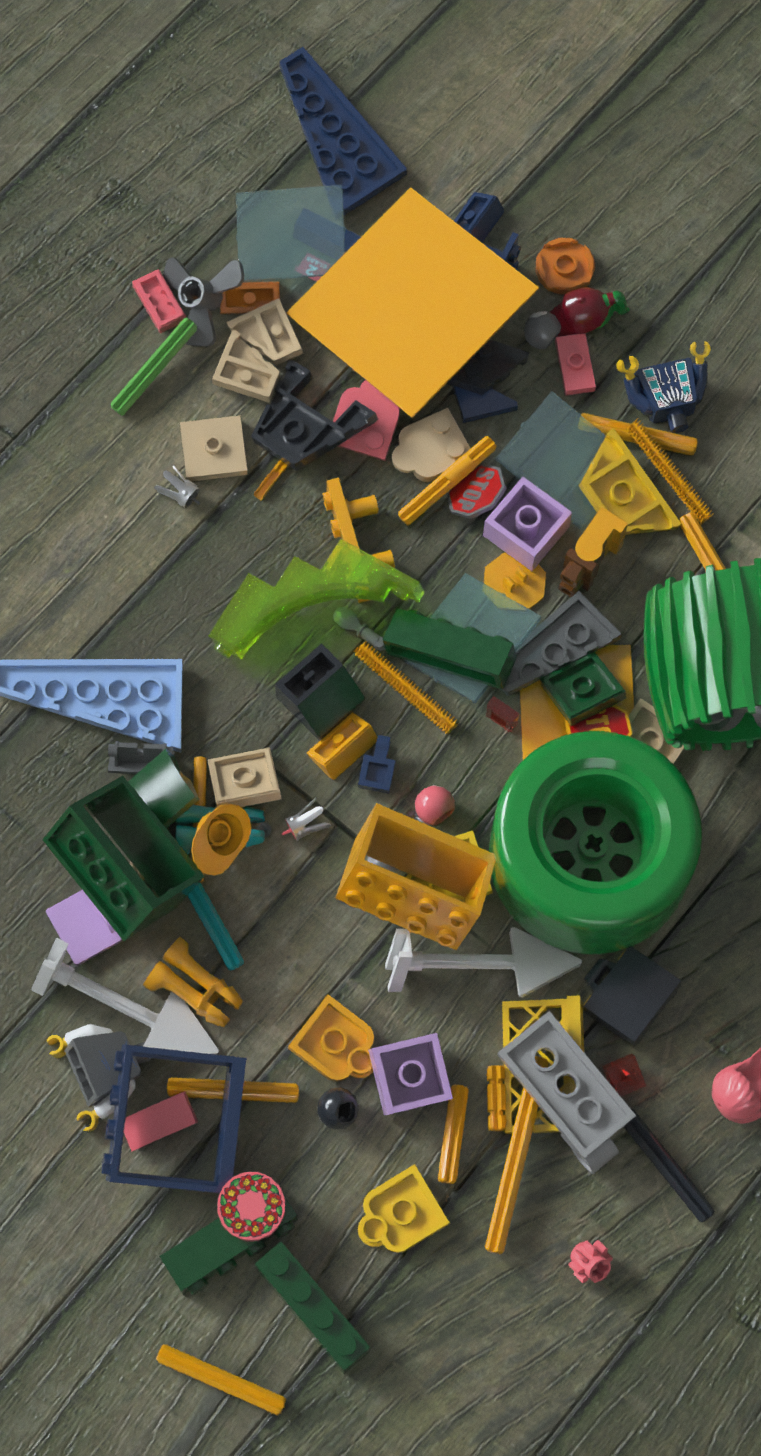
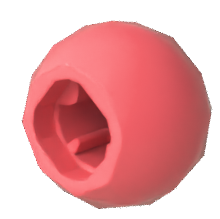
[415,785,455,826]

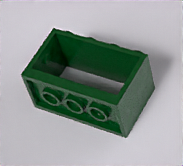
[42,776,205,941]

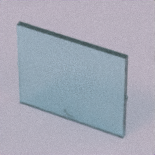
[236,185,346,282]
[495,391,606,529]
[400,573,541,704]

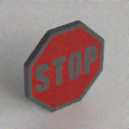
[446,463,507,519]

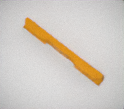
[254,460,288,501]

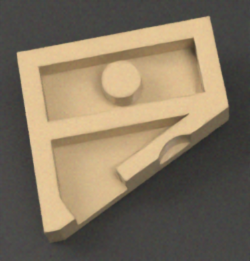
[227,299,303,365]

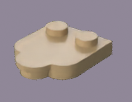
[392,408,471,482]

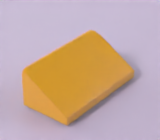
[307,712,377,780]

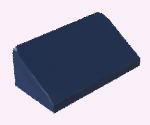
[454,192,504,243]

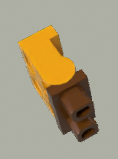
[558,507,628,597]

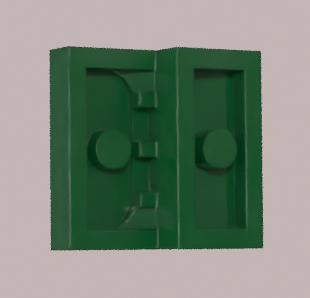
[128,749,199,828]

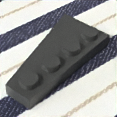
[501,591,622,696]

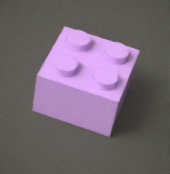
[483,477,572,571]
[368,1033,453,1115]

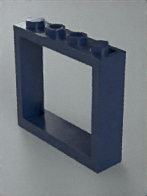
[101,1045,246,1193]

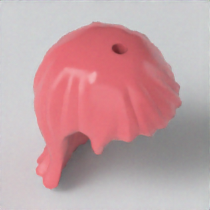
[712,1047,761,1124]

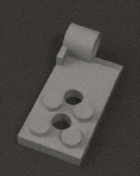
[497,1011,636,1174]

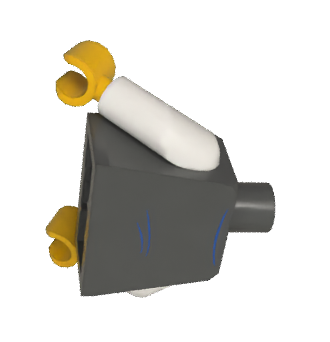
[47,1024,151,1131]

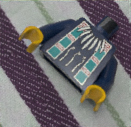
[617,341,711,433]

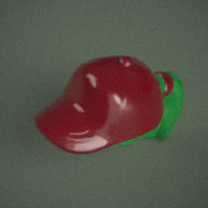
[549,287,630,337]

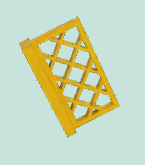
[502,995,584,1134]

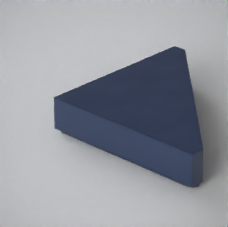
[452,386,518,423]

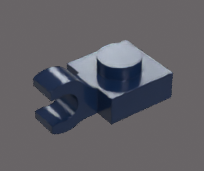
[358,735,396,794]

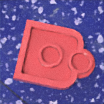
[333,380,400,461]

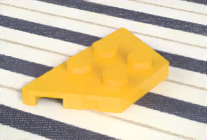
[579,428,681,535]

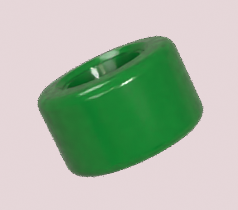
[489,731,702,954]

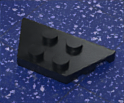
[446,339,529,395]

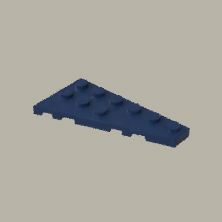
[279,47,407,221]

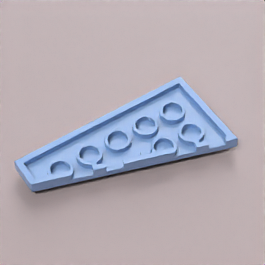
[0,659,183,753]

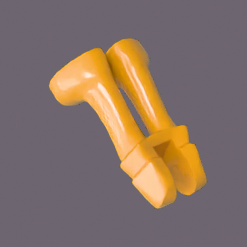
[143,937,243,1027]

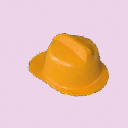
[191,803,251,876]

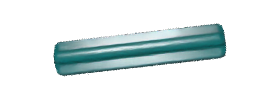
[188,882,244,971]

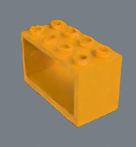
[335,803,496,950]

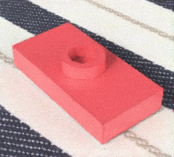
[132,269,186,333]
[555,333,596,396]

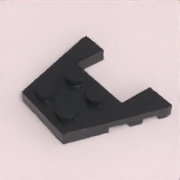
[251,359,378,471]

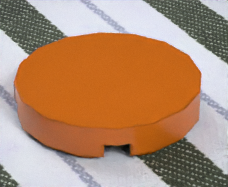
[536,238,595,295]

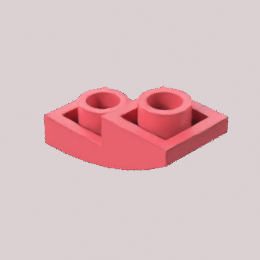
[124,1092,198,1151]

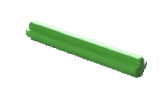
[111,318,197,416]

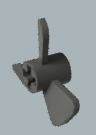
[163,258,245,347]

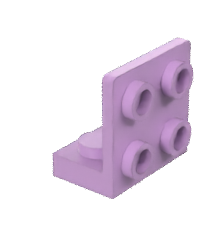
[46,890,123,966]

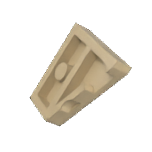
[212,330,280,403]

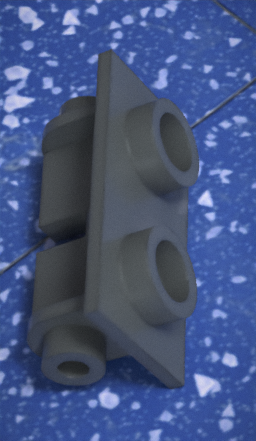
[108,741,175,774]

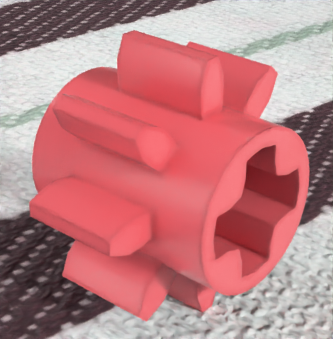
[569,1240,613,1283]

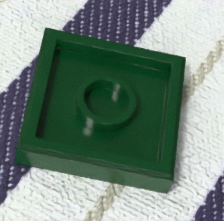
[540,651,627,726]

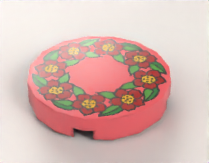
[218,1172,285,1241]

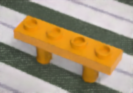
[322,478,395,603]

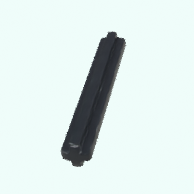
[623,1108,715,1223]

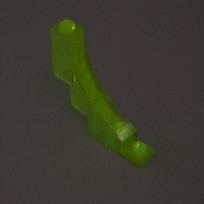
[208,539,425,659]

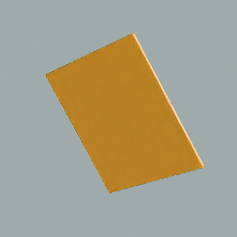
[286,187,539,418]

